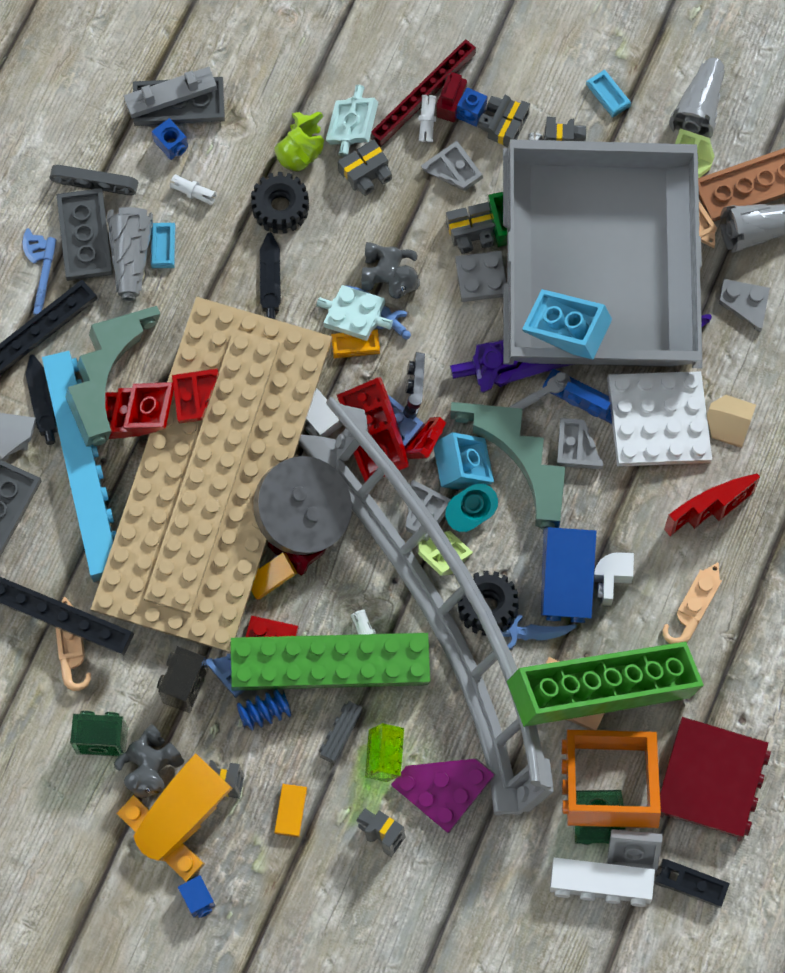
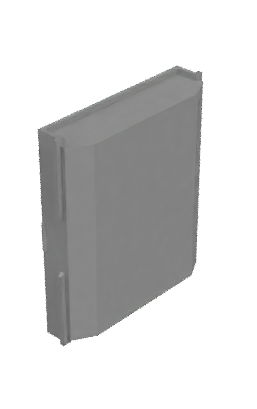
[503,139,702,369]

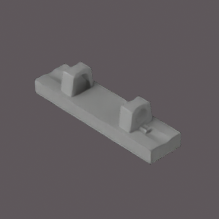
[123,67,217,118]

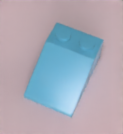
[522,289,612,360]

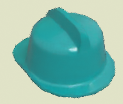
[445,484,498,532]

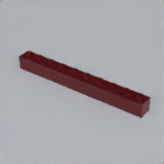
[370,39,476,147]

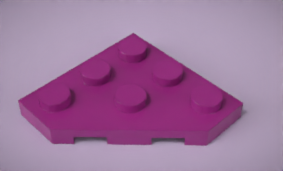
[391,758,496,833]

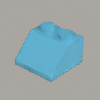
[434,432,494,490]

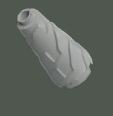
[669,58,725,138]
[720,204,785,252]
[107,207,153,301]

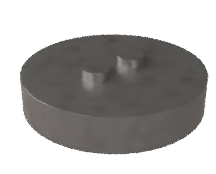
[253,456,352,555]

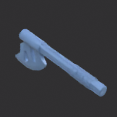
[22,228,56,316]

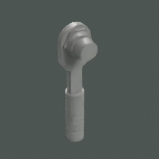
[510,372,571,409]

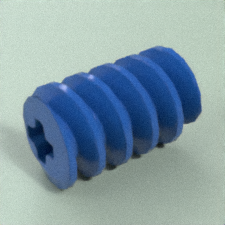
[237,689,292,731]

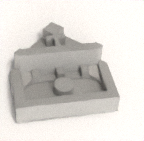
[0,413,36,461]

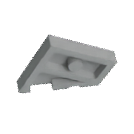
[421,141,483,191]
[719,279,770,332]
[557,418,603,469]
[406,479,451,541]

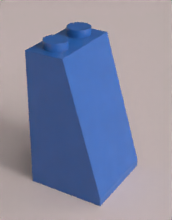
[541,527,597,623]

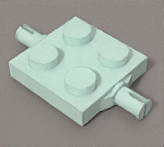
[326,85,379,157]
[316,285,393,341]

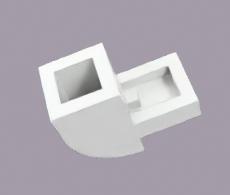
[594,553,634,606]

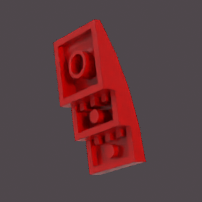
[337,377,409,482]
[105,382,174,439]
[664,473,760,537]

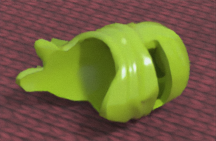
[274,112,324,172]

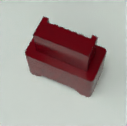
[436,72,467,123]

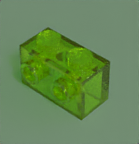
[365,723,404,782]

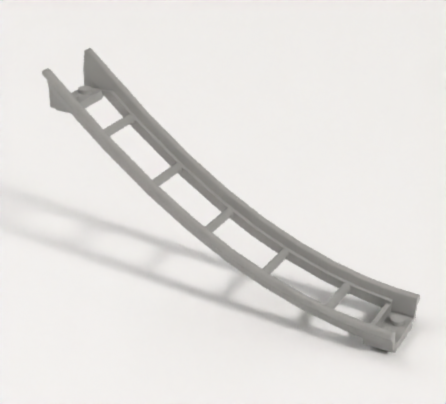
[299,397,554,816]

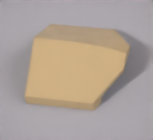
[707,395,756,448]

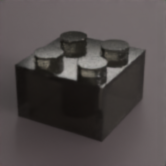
[157,646,209,713]

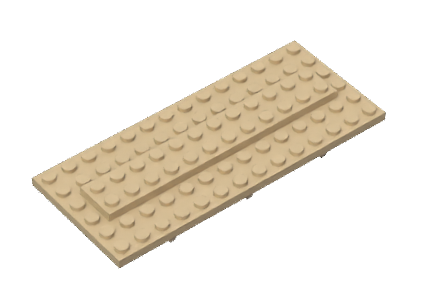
[91,297,332,653]

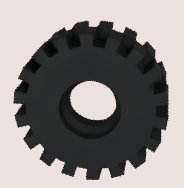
[251,172,309,234]
[458,571,519,636]

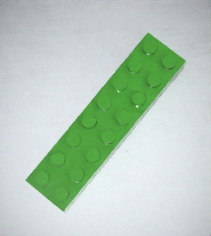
[230,633,430,691]
[507,642,704,727]

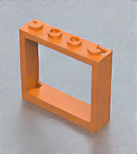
[561,729,661,828]

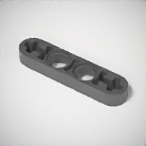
[49,165,139,195]

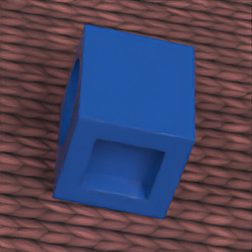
[457,87,487,127]
[152,118,188,160]
[178,875,216,918]

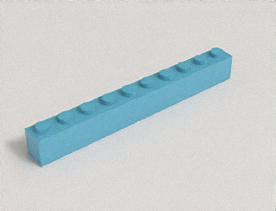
[42,351,116,582]

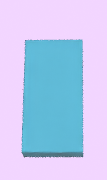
[586,70,631,118]
[151,223,176,268]

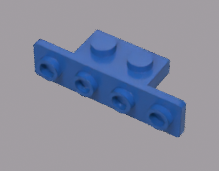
[543,369,612,424]

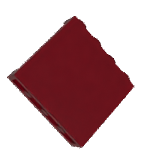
[660,717,771,842]

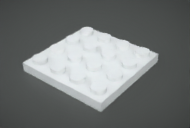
[607,371,712,466]

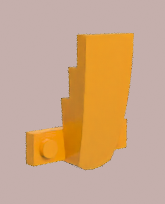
[116,753,233,882]

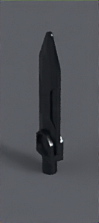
[260,232,281,320]
[25,354,58,445]

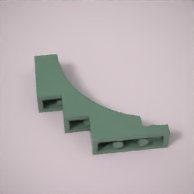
[65,306,161,447]
[450,402,565,530]

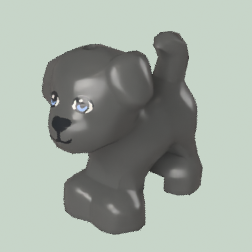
[361,242,420,299]
[114,724,185,798]

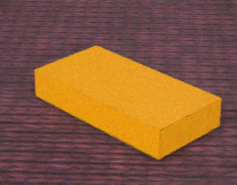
[331,329,380,359]
[251,553,297,600]
[275,784,307,838]

